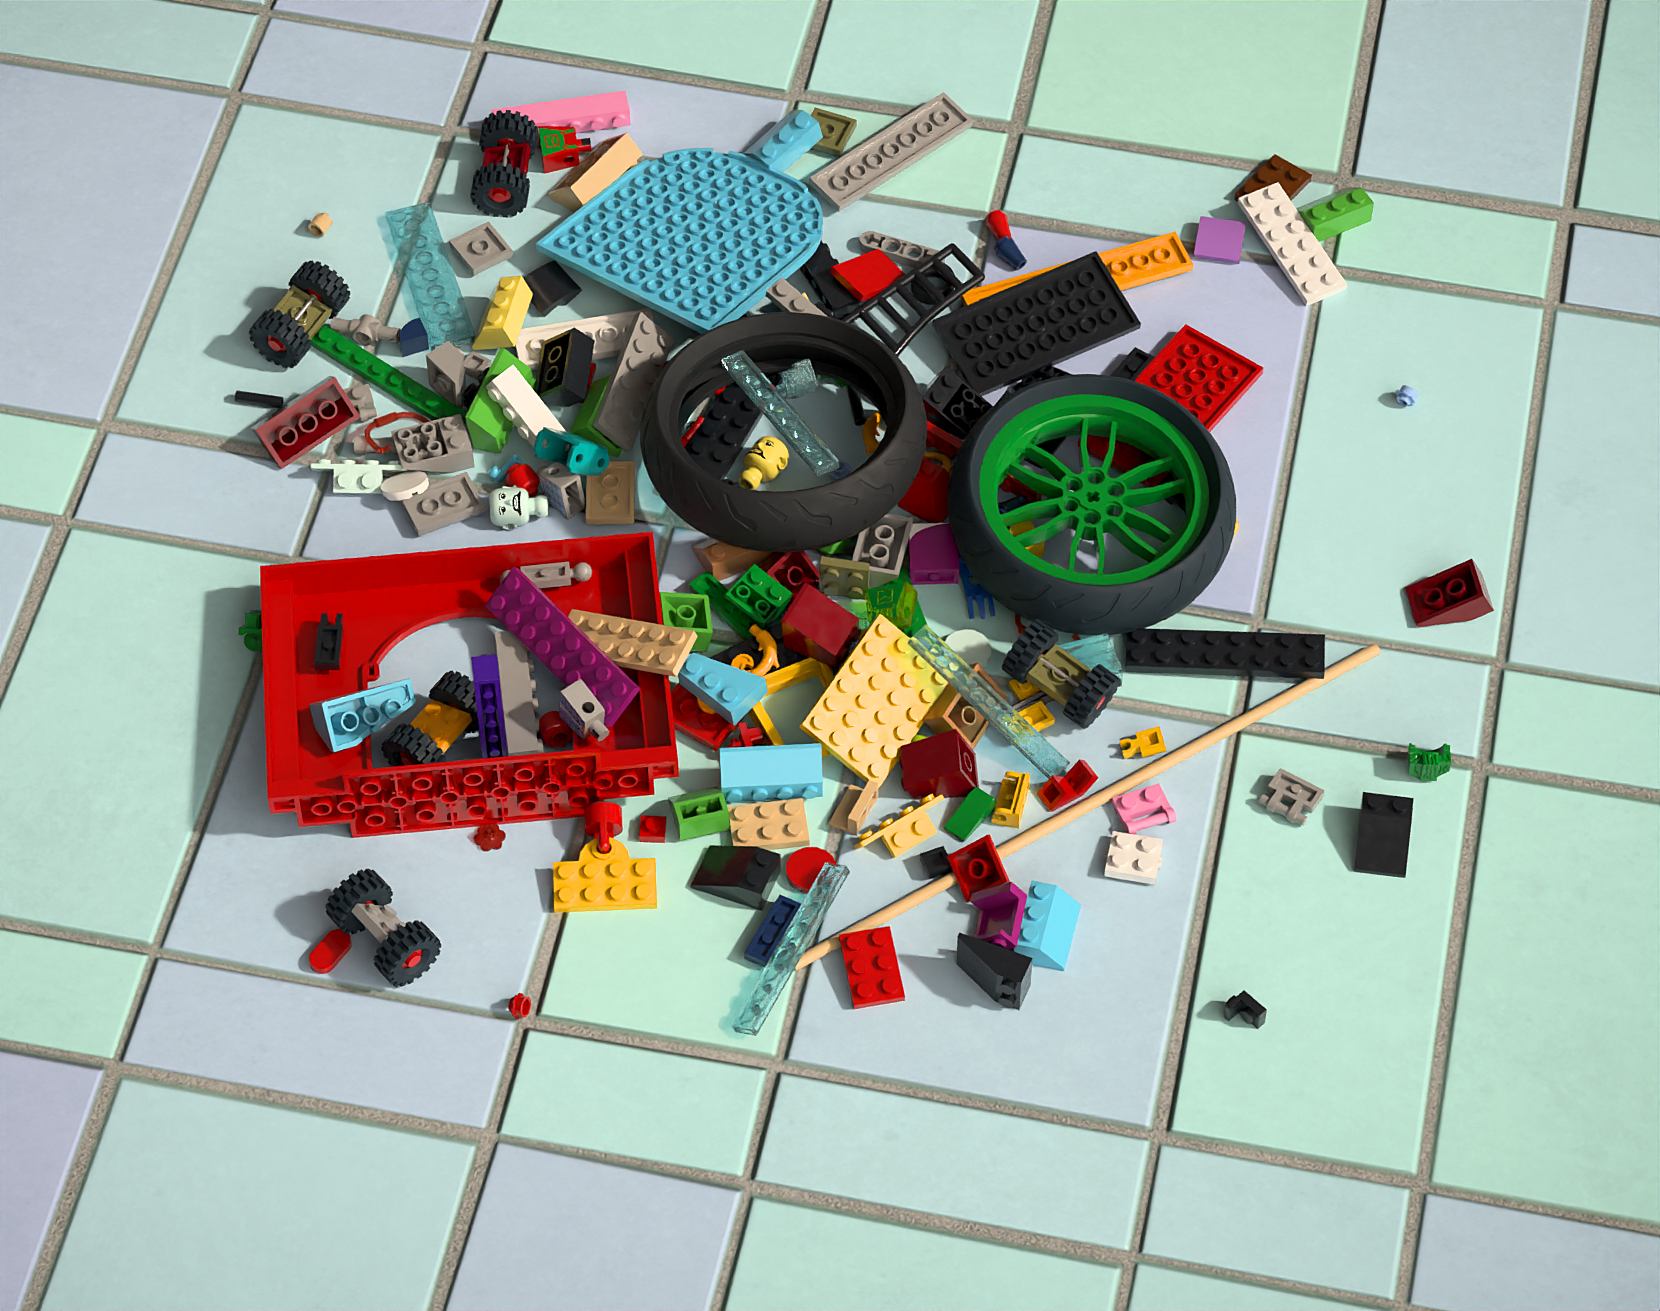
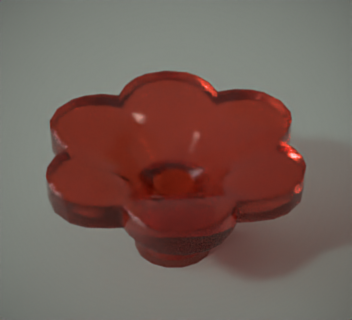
[474,824,506,852]

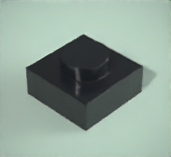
[920,846,953,879]

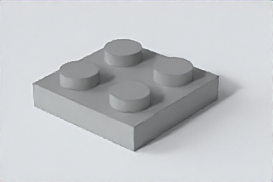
[449,222,513,276]

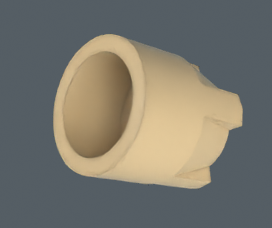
[308,212,333,237]

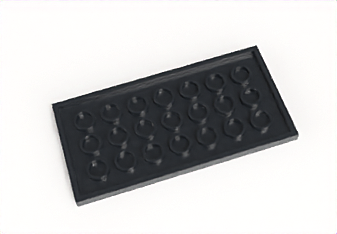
[932,251,1141,396]

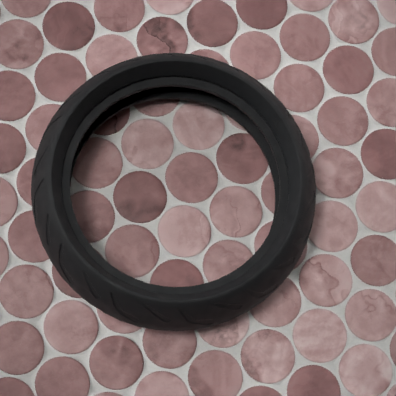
[640,312,927,552]

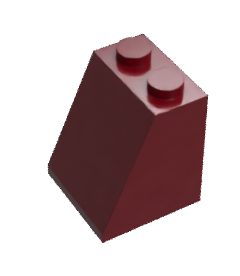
[781,583,861,669]
[899,729,979,800]

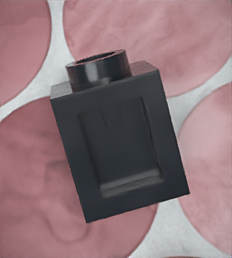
[1224,990,1267,1029]

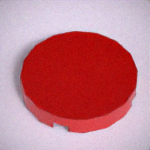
[786,847,836,894]

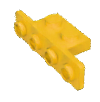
[853,793,944,858]

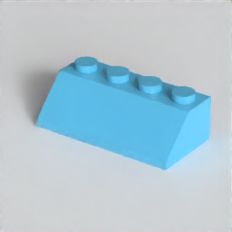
[720,743,823,802]

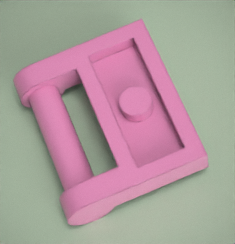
[1112,783,1176,834]

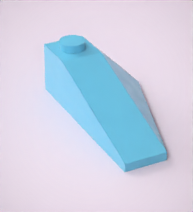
[309,678,416,752]

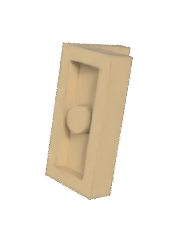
[829,780,878,836]

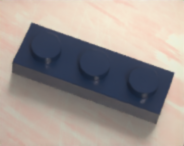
[744,895,803,968]

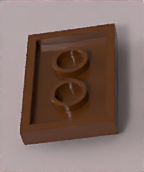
[1234,154,1312,201]

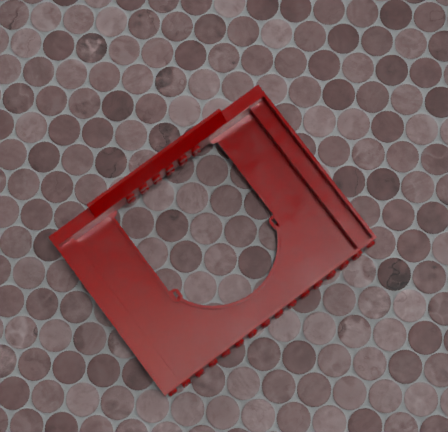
[260,532,679,838]

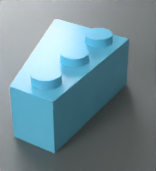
[678,653,768,726]

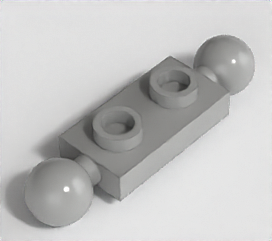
[499,562,592,588]

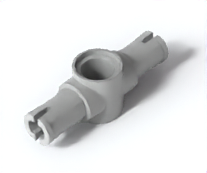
[330,314,401,346]

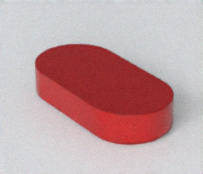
[309,929,352,974]

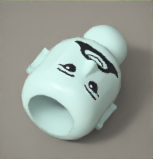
[489,485,548,530]

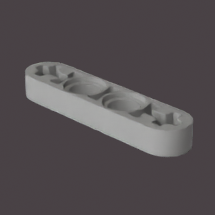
[860,231,945,268]

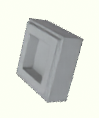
[463,351,492,380]

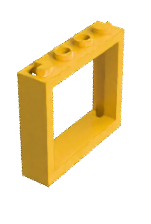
[748,658,834,758]

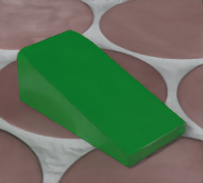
[944,787,995,842]

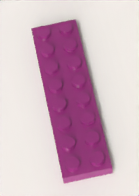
[485,567,640,728]

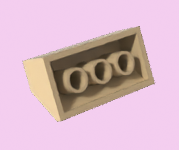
[547,133,643,213]

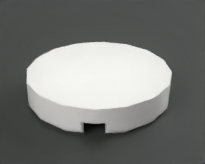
[380,471,429,501]

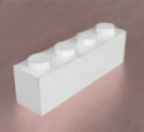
[486,365,566,462]

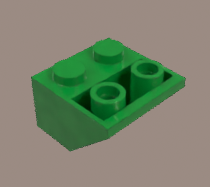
[724,564,793,626]

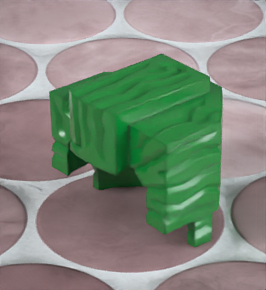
[1407,743,1451,781]

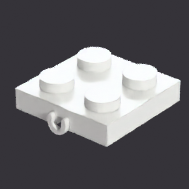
[1104,831,1163,885]

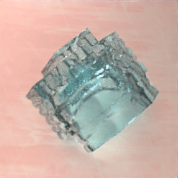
[776,359,819,400]

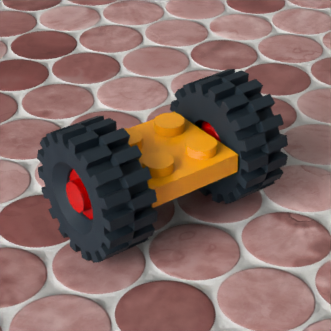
[381,671,479,767]

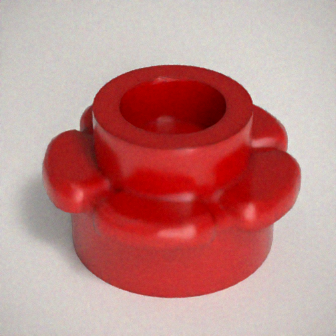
[508,993,531,1019]

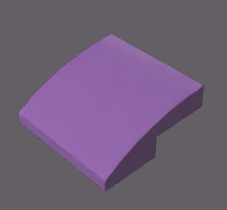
[1194,216,1246,264]

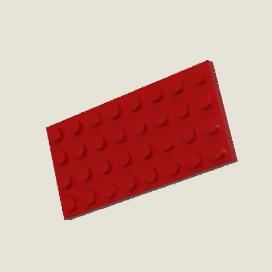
[1078,324,1264,488]

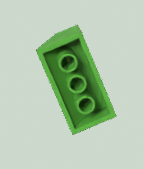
[465,348,536,453]

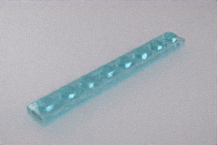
[722,350,840,477]
[908,625,1070,779]
[732,862,850,1036]

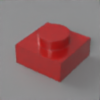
[639,815,667,843]

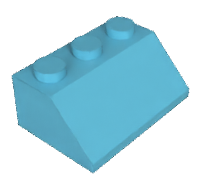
[743,110,823,172]
[1014,880,1081,971]

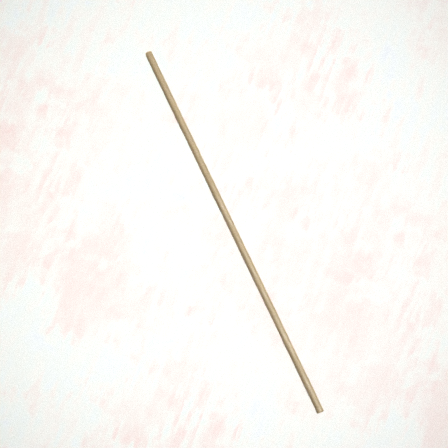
[789,643,1380,971]

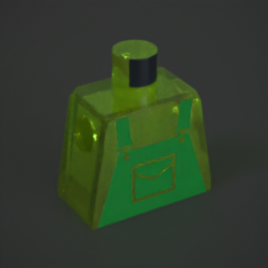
[865,582,918,630]

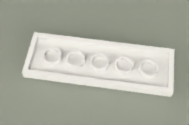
[1237,182,1347,306]
[515,308,654,370]

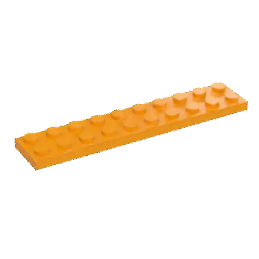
[961,232,1193,306]

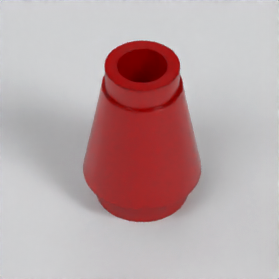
[986,210,1012,241]

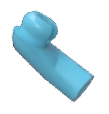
[488,455,522,482]

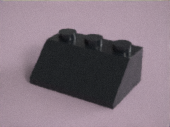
[534,327,595,407]

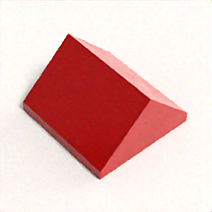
[947,834,1010,903]

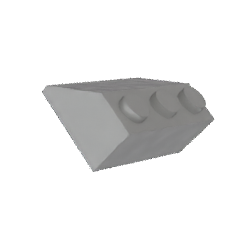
[852,514,914,588]

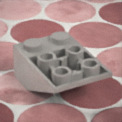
[391,414,475,473]

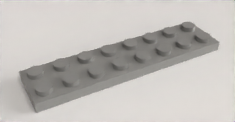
[809,92,974,212]

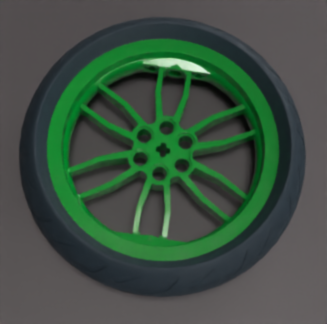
[947,374,1236,636]

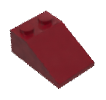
[1405,559,1494,627]

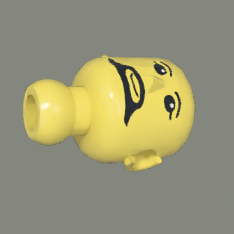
[738,436,789,490]

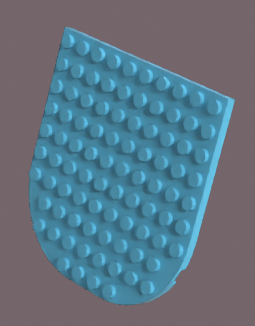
[536,148,823,334]

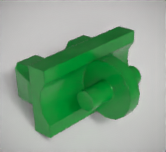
[238,610,263,651]

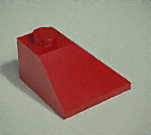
[898,458,950,523]

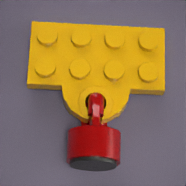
[553,801,657,913]

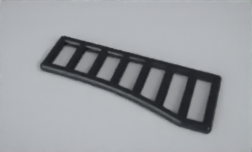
[841,243,985,357]

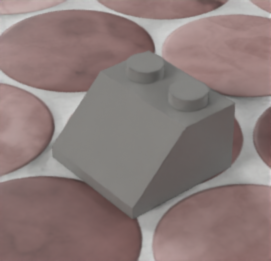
[426,341,466,409]

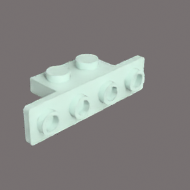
[310,460,408,495]

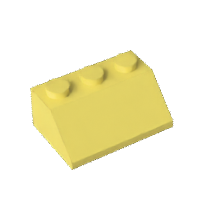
[472,275,533,350]

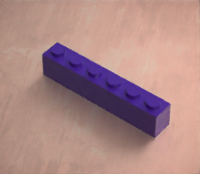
[471,654,508,759]

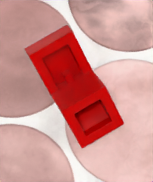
[1037,759,1099,811]

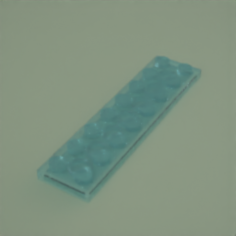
[385,202,476,351]

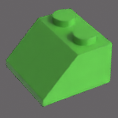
[660,592,713,652]

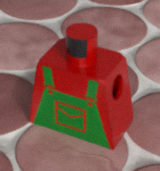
[538,126,592,173]

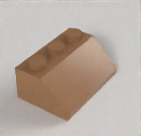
[692,538,773,581]
[924,663,1008,750]

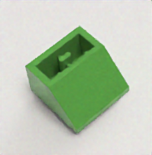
[668,786,730,841]

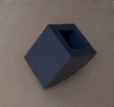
[400,318,429,357]

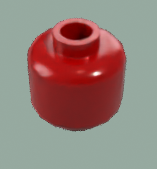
[505,463,540,498]
[539,711,573,748]

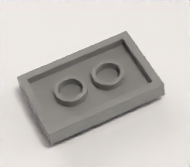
[400,472,486,536]

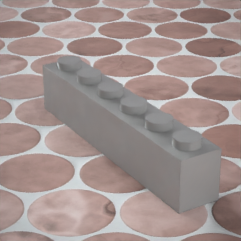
[495,630,544,756]

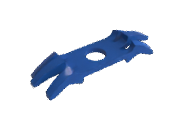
[958,551,995,619]

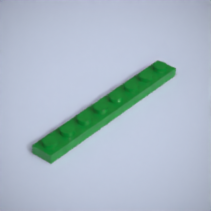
[310,325,467,423]

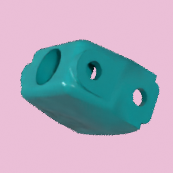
[533,427,609,476]

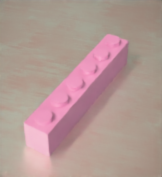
[492,91,631,139]

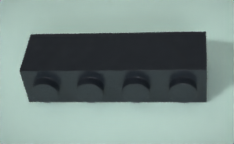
[799,240,861,320]

